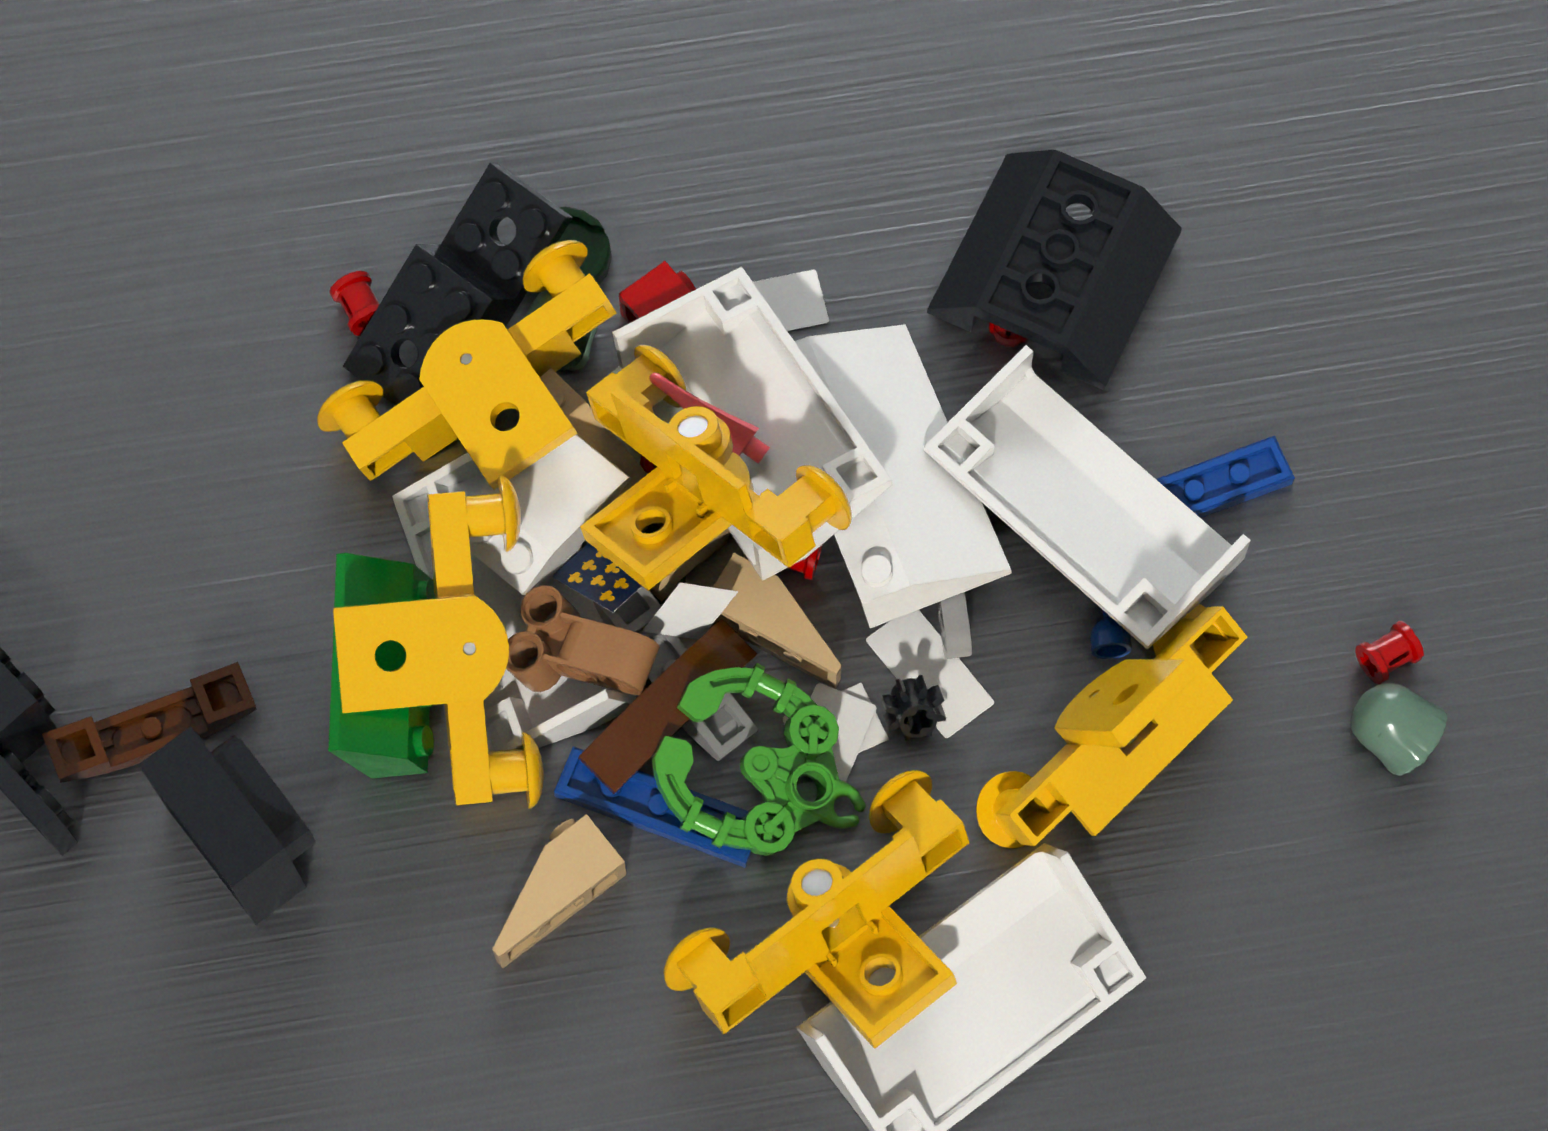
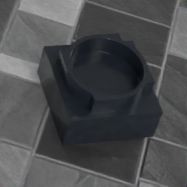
[138,726,316,925]

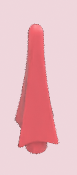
[649,372,770,464]

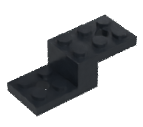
[342,163,573,406]
[0,647,78,856]

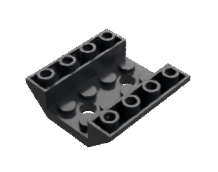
[927,149,1182,391]

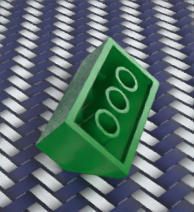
[328,553,435,779]

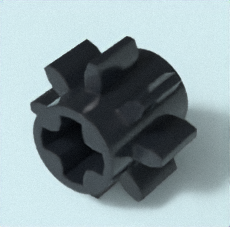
[881,675,946,741]

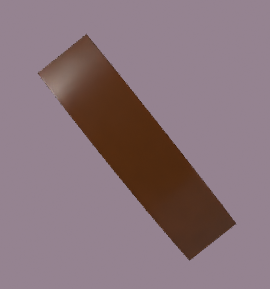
[578,619,757,794]
[42,662,257,783]

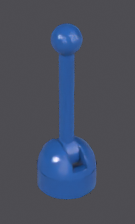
[1090,610,1132,659]

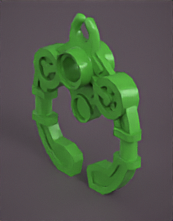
[652,663,866,856]

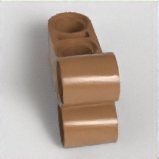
[506,585,660,695]

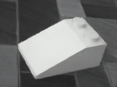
[469,434,631,595]

